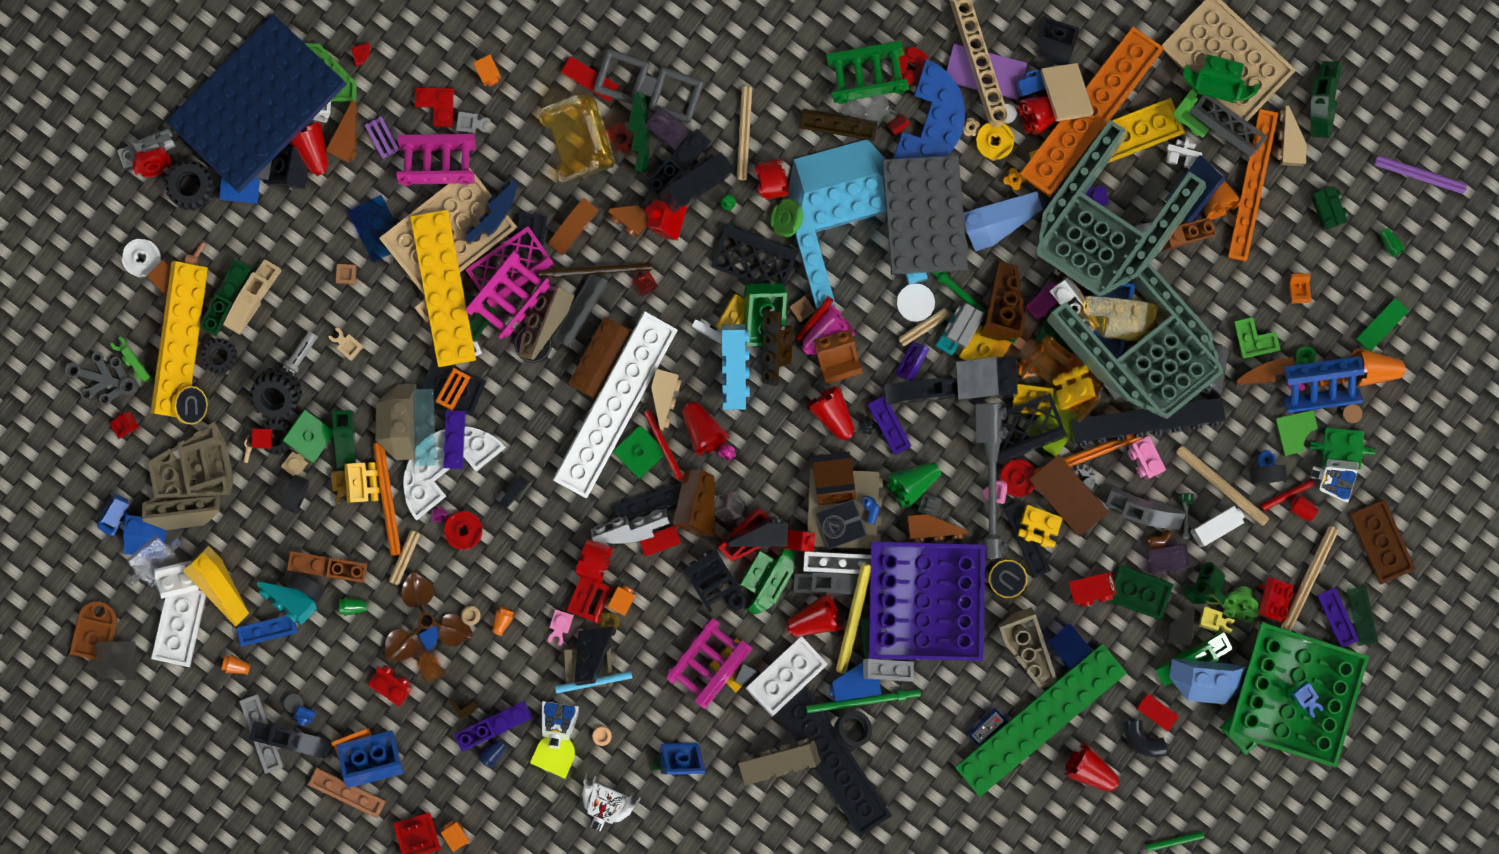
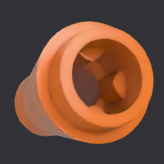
[492,606,514,636]
[221,655,251,675]

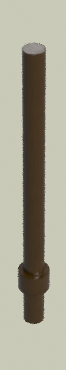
[537,263,652,279]

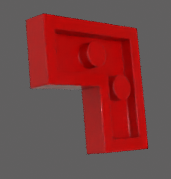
[415,88,454,128]

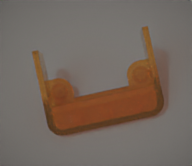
[1020,336,1104,423]

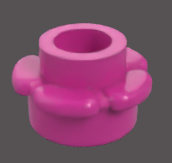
[718,444,736,461]

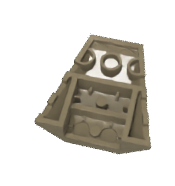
[148,422,234,499]

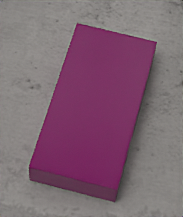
[1024,281,1058,321]

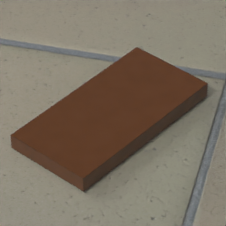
[1029,454,1109,537]
[1349,499,1416,585]

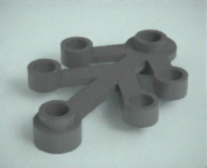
[65,352,138,405]

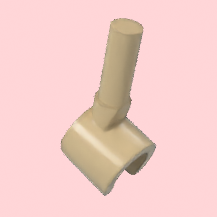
[243,435,252,463]

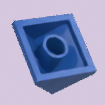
[660,743,705,775]

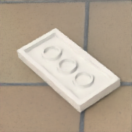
[151,590,206,667]
[746,636,828,717]

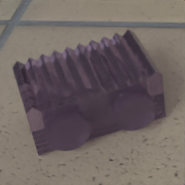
[646,107,691,149]
[1146,544,1190,576]

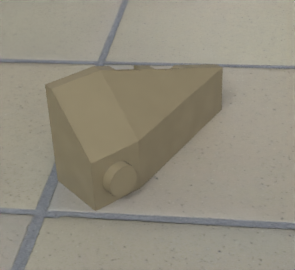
[519,284,574,360]
[999,607,1057,689]

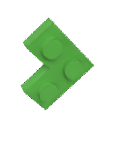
[1233,317,1280,359]

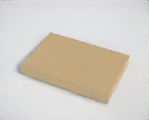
[1040,63,1094,122]

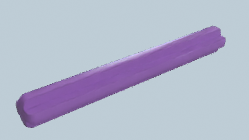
[1374,155,1467,194]

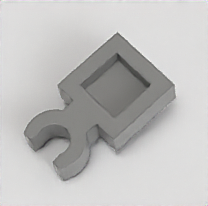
[456,112,491,134]

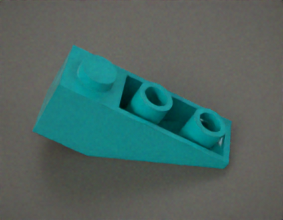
[257,582,317,625]

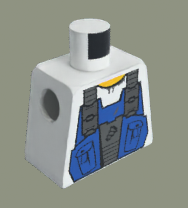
[1311,459,1359,503]
[542,701,579,749]

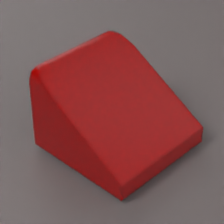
[886,114,910,136]
[109,412,139,439]

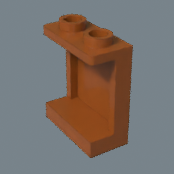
[813,329,863,385]

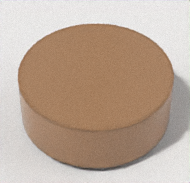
[1342,404,1362,424]

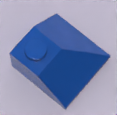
[123,515,167,559]

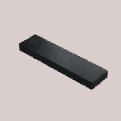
[613,482,682,521]
[1003,500,1051,578]

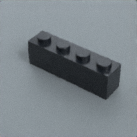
[660,152,735,213]

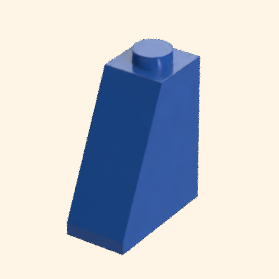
[829,658,881,701]

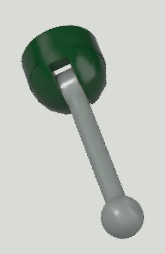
[1178,493,1194,539]

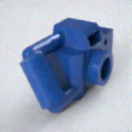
[1015,67,1049,97]
[97,493,129,536]

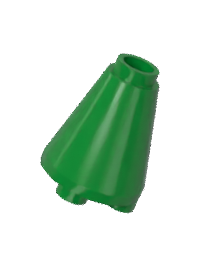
[886,462,941,508]

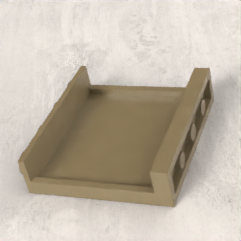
[807,469,883,549]

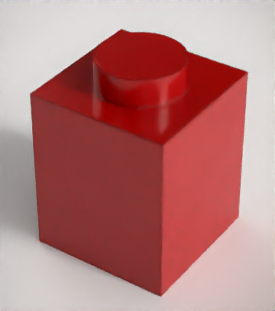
[783,530,815,552]

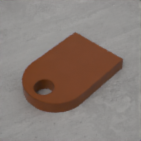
[70,602,118,663]

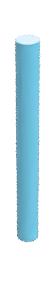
[555,671,633,693]

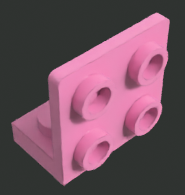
[1127,436,1166,480]

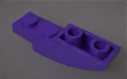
[454,701,533,752]

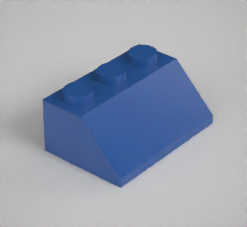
[336,730,404,788]

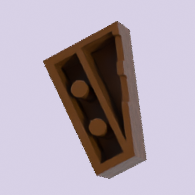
[673,469,715,537]

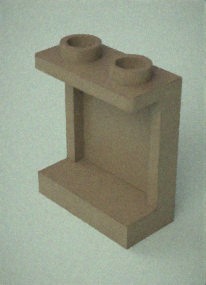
[564,647,616,687]

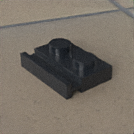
[514,212,547,254]

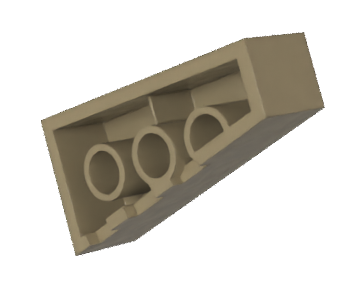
[738,738,821,785]

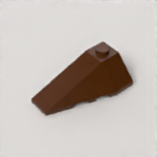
[980,261,1026,341]

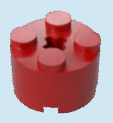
[755,158,789,200]
[575,539,614,584]

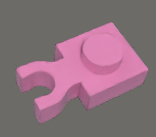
[548,610,574,646]

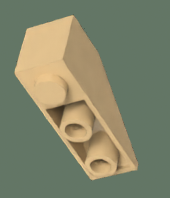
[1277,105,1307,166]
[651,369,682,431]

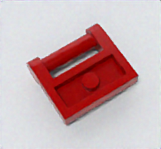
[567,577,614,624]

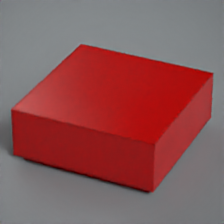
[252,429,273,449]

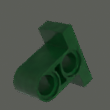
[1183,562,1226,605]

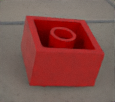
[1069,572,1117,607]

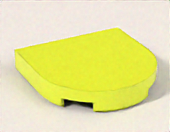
[530,737,575,779]

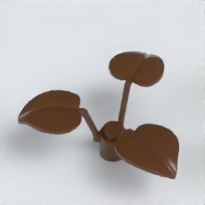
[385,572,473,661]

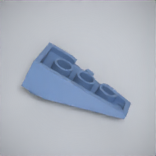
[963,192,1043,251]

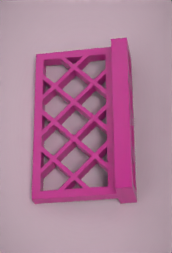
[466,226,555,308]

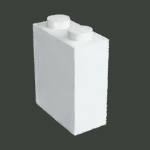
[1190,506,1245,547]

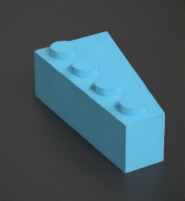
[722,324,750,410]

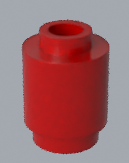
[1289,495,1319,522]

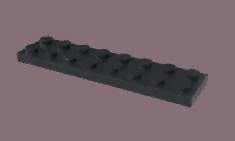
[777,687,892,837]

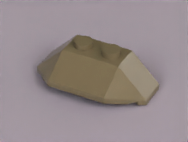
[375,384,417,460]
[142,495,220,530]

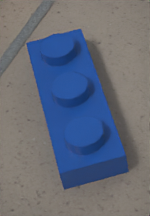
[237,616,298,647]

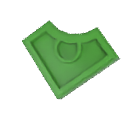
[1275,410,1318,456]

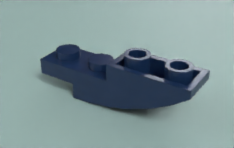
[464,180,518,245]

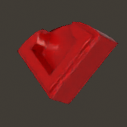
[351,43,371,67]

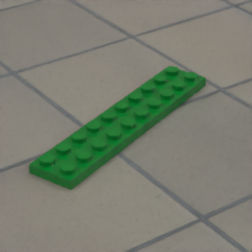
[955,643,1127,797]

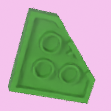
[305,43,357,102]

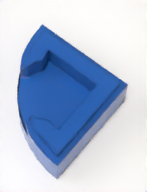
[419,626,438,652]

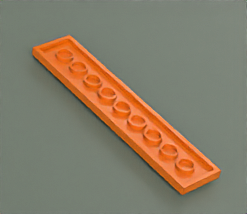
[1020,27,1164,198]

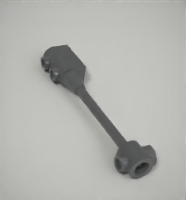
[976,403,1007,558]

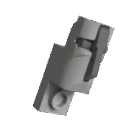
[117,128,176,169]

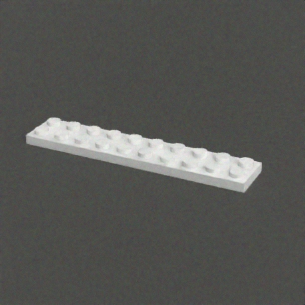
[553,311,677,498]

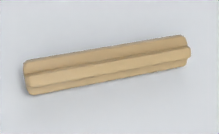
[898,308,950,346]
[389,530,420,585]

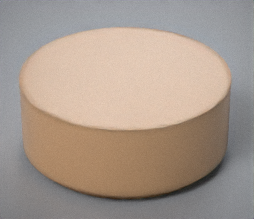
[592,726,612,746]

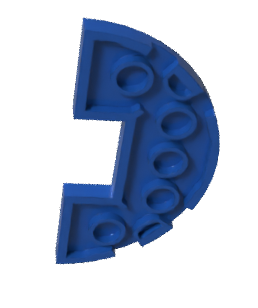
[893,59,965,159]

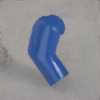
[862,496,880,525]

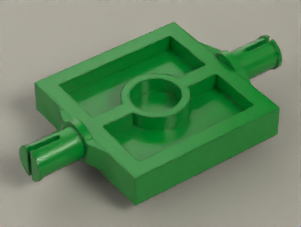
[1309,427,1376,469]

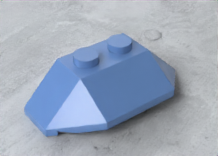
[1169,658,1248,704]

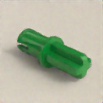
[721,194,736,211]

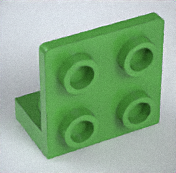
[1172,88,1210,137]

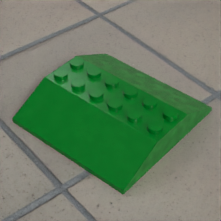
[1228,622,1369,768]

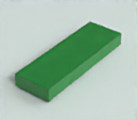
[1355,298,1409,351]

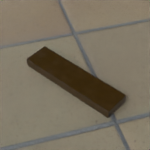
[799,109,878,141]

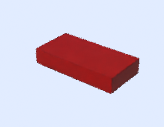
[640,525,681,557]
[1136,693,1179,732]

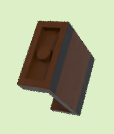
[812,452,856,505]

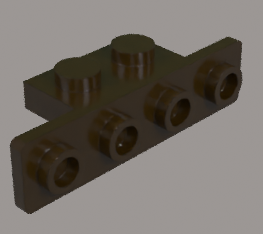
[762,309,793,386]

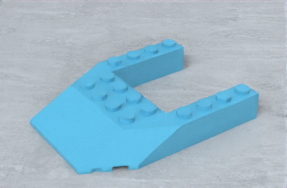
[786,140,928,310]

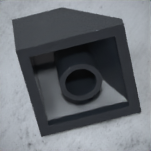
[1037,16,1079,65]
[264,146,308,189]

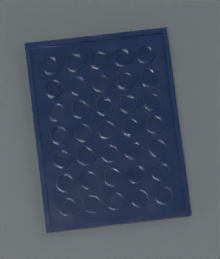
[166,14,347,193]

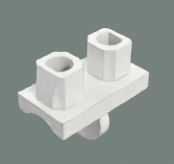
[1165,136,1202,169]

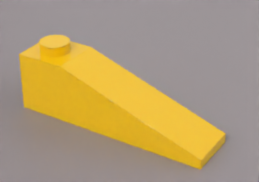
[183,546,249,627]

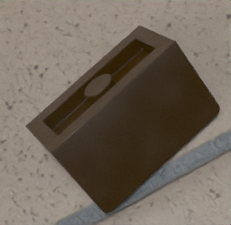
[449,697,481,719]

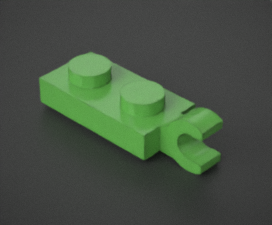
[111,337,153,383]

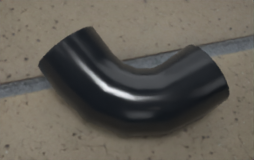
[1123,720,1166,757]

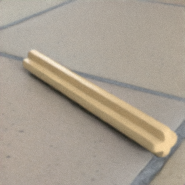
[737,86,752,180]

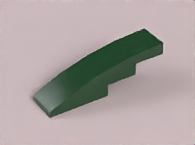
[628,92,650,172]

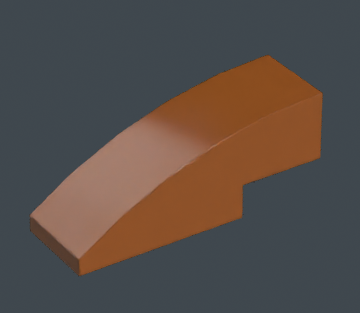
[548,197,599,256]
[1235,357,1294,385]

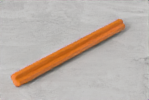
[1034,435,1143,473]
[373,443,401,556]

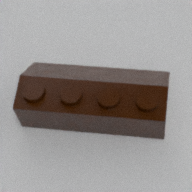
[568,317,632,400]

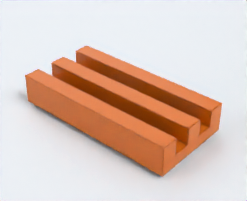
[435,368,471,411]

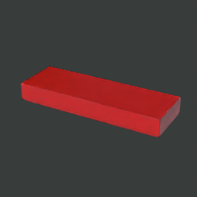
[561,56,619,103]

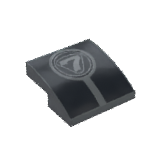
[816,499,868,549]

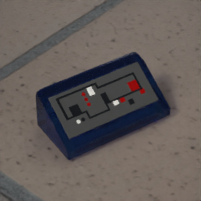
[967,708,1008,746]

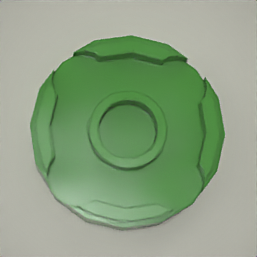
[770,199,803,237]

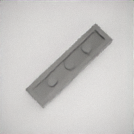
[239,694,284,774]

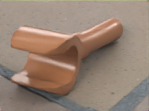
[185,242,206,265]

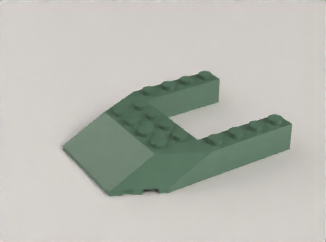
[1036,120,1206,297]
[1047,264,1223,419]

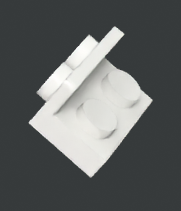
[154,561,199,599]

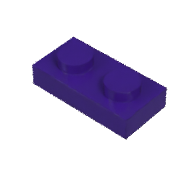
[895,341,929,381]

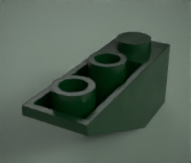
[332,410,357,470]

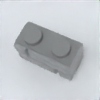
[944,303,985,349]

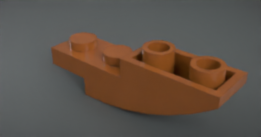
[287,551,367,583]

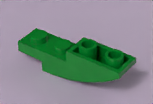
[1154,631,1233,686]

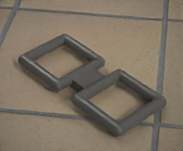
[594,49,703,123]

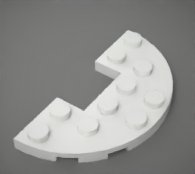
[403,427,506,521]

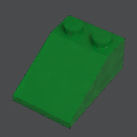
[744,283,787,346]

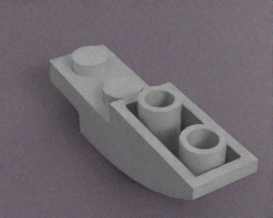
[590,509,669,544]

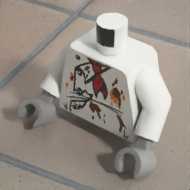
[582,774,641,831]

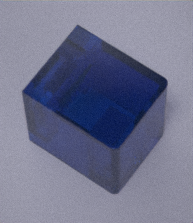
[1046,624,1093,669]

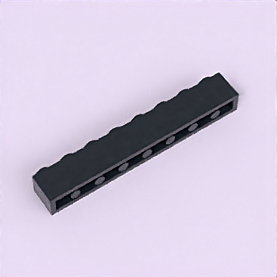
[1069,398,1226,447]

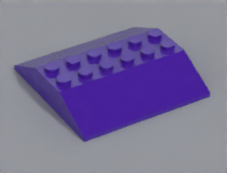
[869,542,985,661]

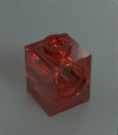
[606,122,633,154]

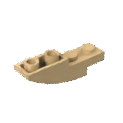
[223,259,281,335]

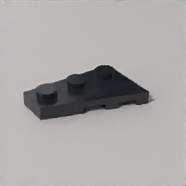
[574,626,617,686]

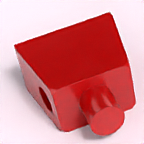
[645,200,688,241]

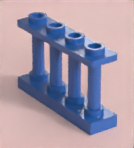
[1283,356,1365,413]

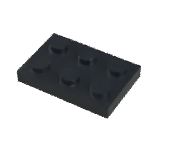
[419,359,487,416]

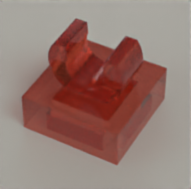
[633,271,659,297]

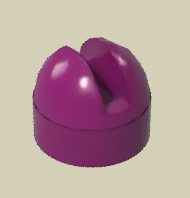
[431,506,447,523]

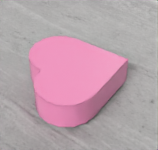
[983,480,1007,504]

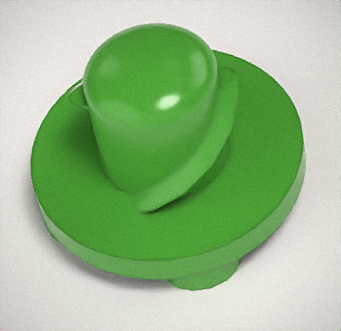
[1222,586,1260,623]

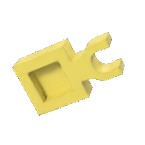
[1198,607,1235,633]

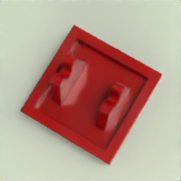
[1258,577,1294,623]
[393,812,441,854]

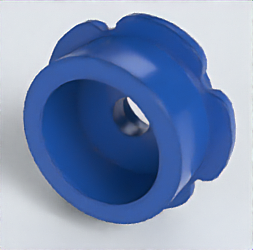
[1257,450,1276,467]

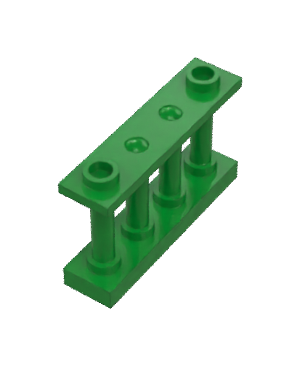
[826,41,910,104]

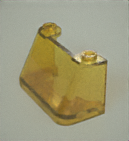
[538,95,614,183]

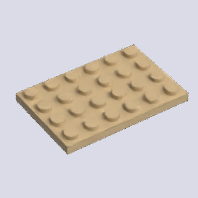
[1162,0,1296,126]
[379,168,517,296]

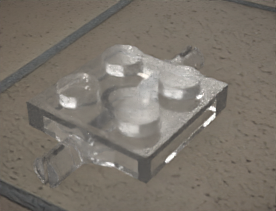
[837,80,898,127]
[127,535,182,588]

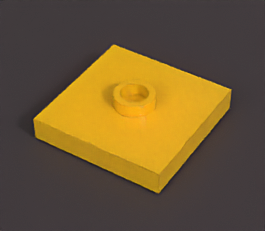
[959,324,1011,361]

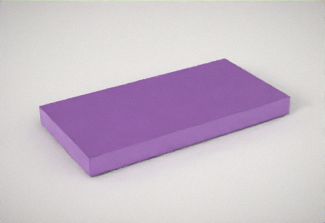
[947,44,1027,101]

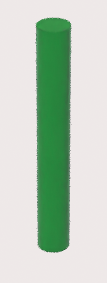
[1146,831,1204,852]

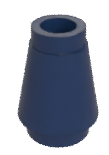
[478,740,506,768]

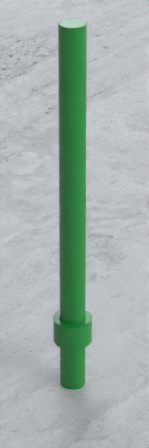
[932,272,1018,343]
[806,689,921,713]

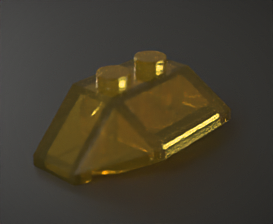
[1083,296,1158,341]

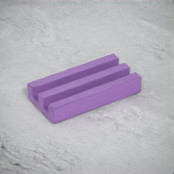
[365,116,399,159]

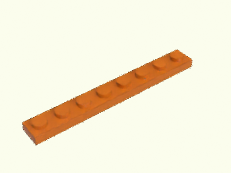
[1227,109,1278,262]

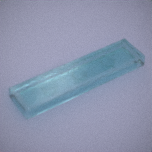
[414,389,436,467]

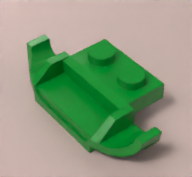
[1183,54,1259,103]
[739,547,794,614]

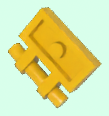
[1053,365,1096,410]
[344,462,380,503]
[1017,505,1063,548]

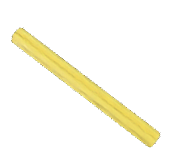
[836,563,871,674]

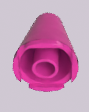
[801,305,855,356]

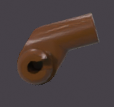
[1145,529,1174,548]

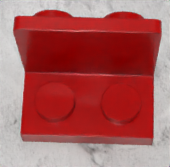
[368,665,413,707]

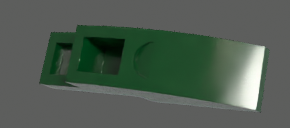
[1310,61,1343,138]
[199,258,253,336]

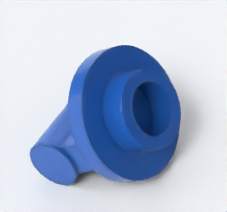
[293,705,315,726]

